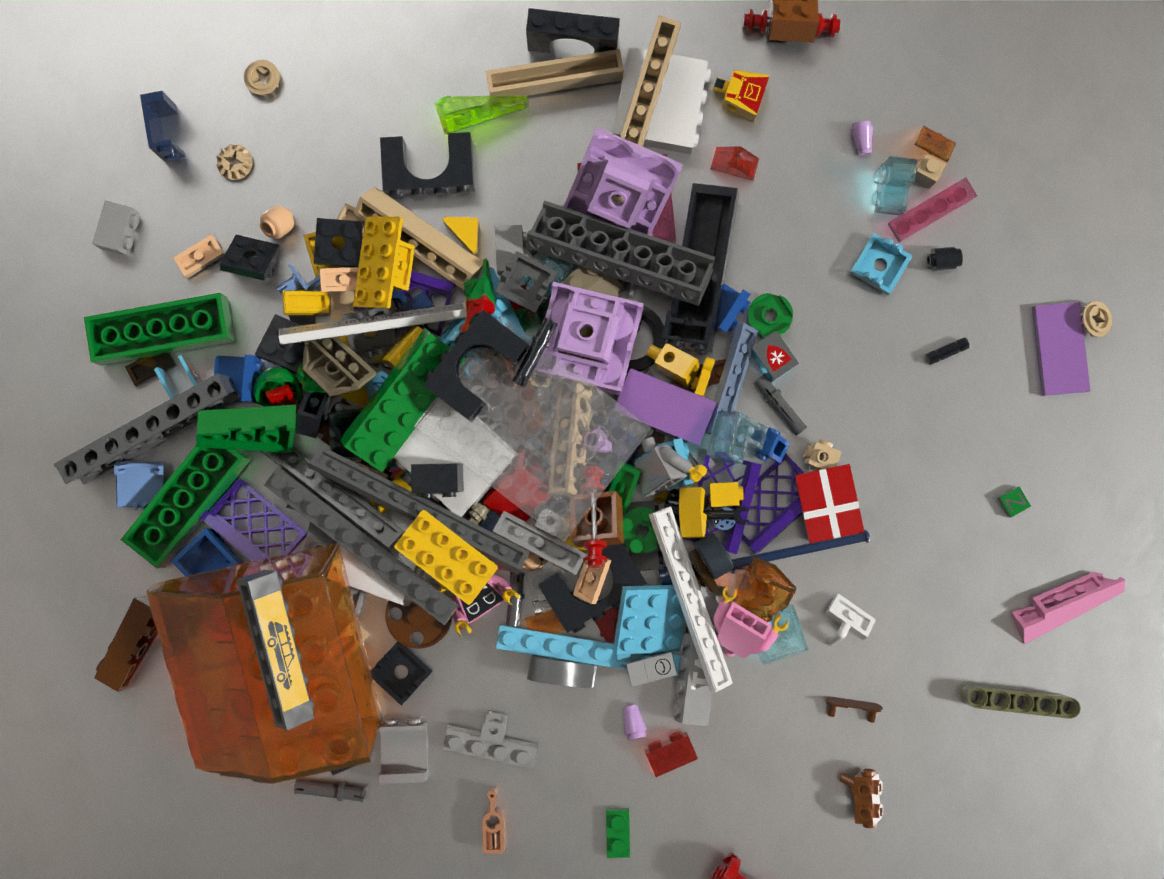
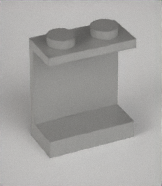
[377,718,428,784]

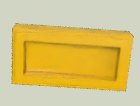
[282,291,330,315]

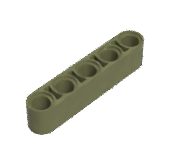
[960,684,1081,719]

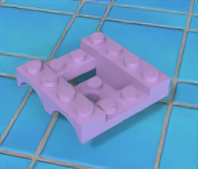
[564,127,682,235]
[532,282,644,396]

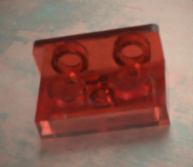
[644,731,698,777]

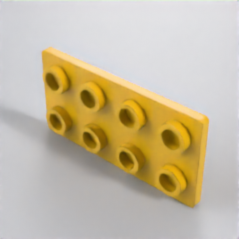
[353,216,415,309]
[394,510,498,605]

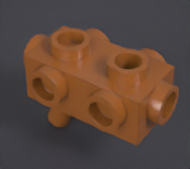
[839,769,883,828]

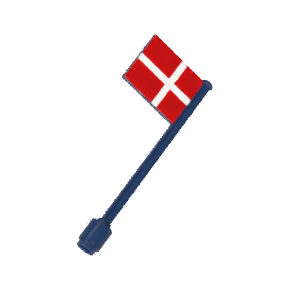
[659,464,870,585]

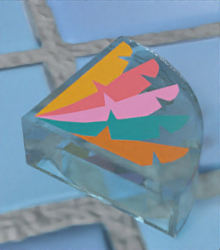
[387,457,408,481]

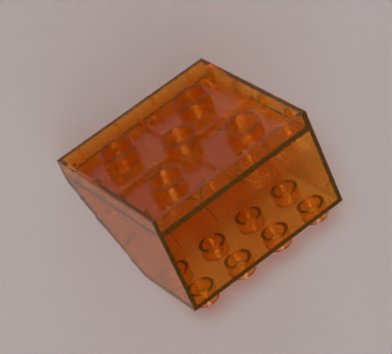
[146,543,383,784]

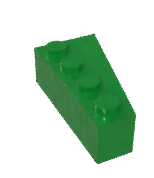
[196,405,296,453]

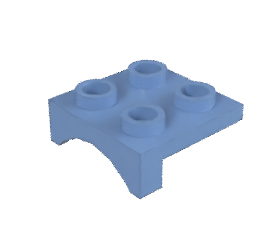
[114,461,165,510]

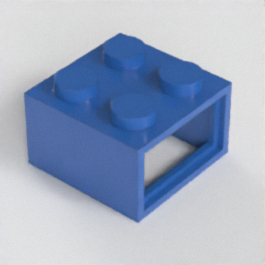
[171,528,244,595]

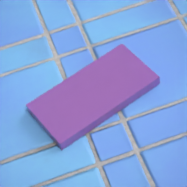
[1033,302,1090,396]
[613,368,717,446]

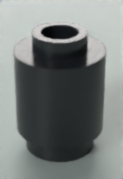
[927,247,963,271]

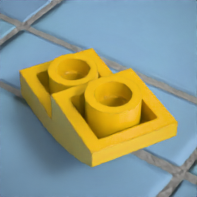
[679,487,707,538]

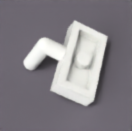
[825,594,876,646]

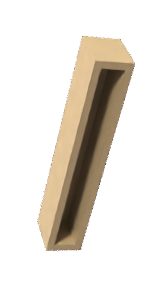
[486,49,624,102]

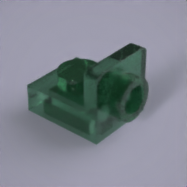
[514,303,548,332]

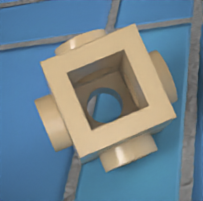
[803,439,842,471]

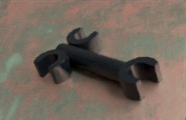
[703,498,749,531]

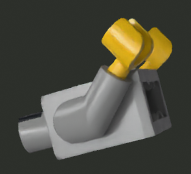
[635,437,707,504]

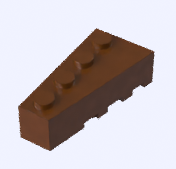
[94,595,173,692]

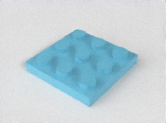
[613,585,685,655]

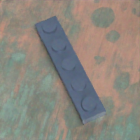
[705,322,758,439]

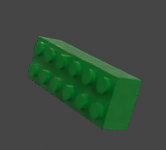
[84,293,235,366]
[340,328,467,472]
[120,445,251,568]

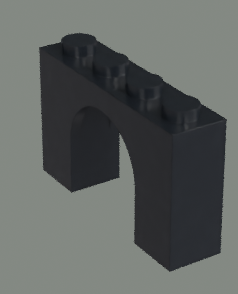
[526,8,620,53]
[380,132,475,199]
[424,310,530,423]
[538,544,647,634]

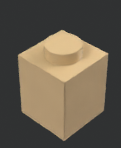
[910,151,947,189]

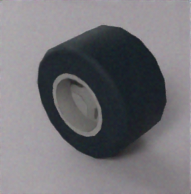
[693,533,734,579]

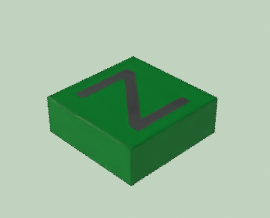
[998,486,1031,518]

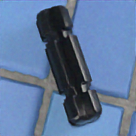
[925,337,970,365]

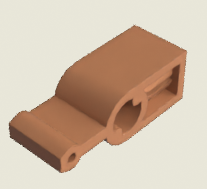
[482,787,505,854]

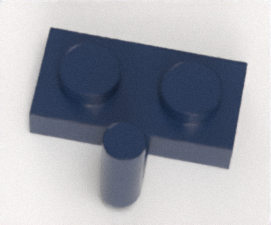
[392,289,435,335]

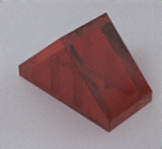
[710,146,759,181]

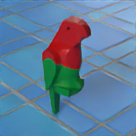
[460,258,495,333]

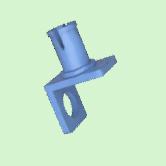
[276,263,320,295]

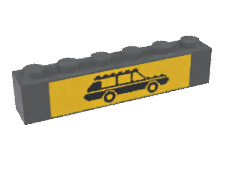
[237,569,315,731]

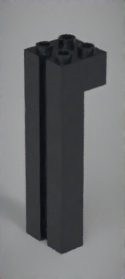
[662,183,739,355]

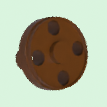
[385,583,453,649]

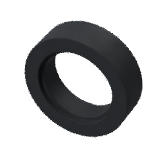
[627,305,665,373]

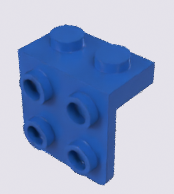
[716,284,751,336]
[214,355,263,403]

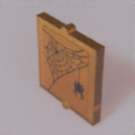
[914,126,956,162]

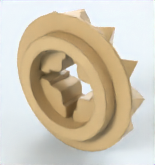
[244,60,281,97]
[216,144,253,180]
[1080,301,1112,337]

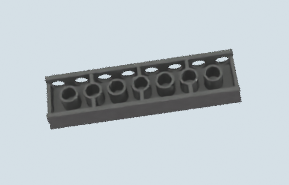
[526,200,715,306]
[54,373,241,485]

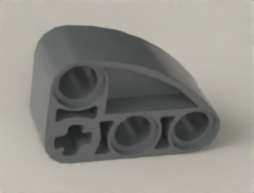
[527,654,598,688]

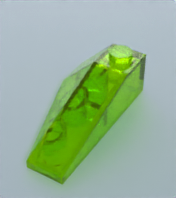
[434,96,529,135]

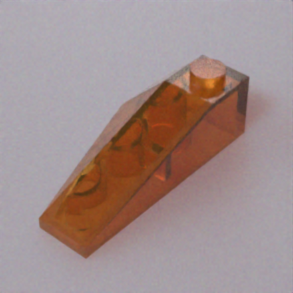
[731,557,797,622]

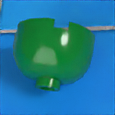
[254,367,302,407]

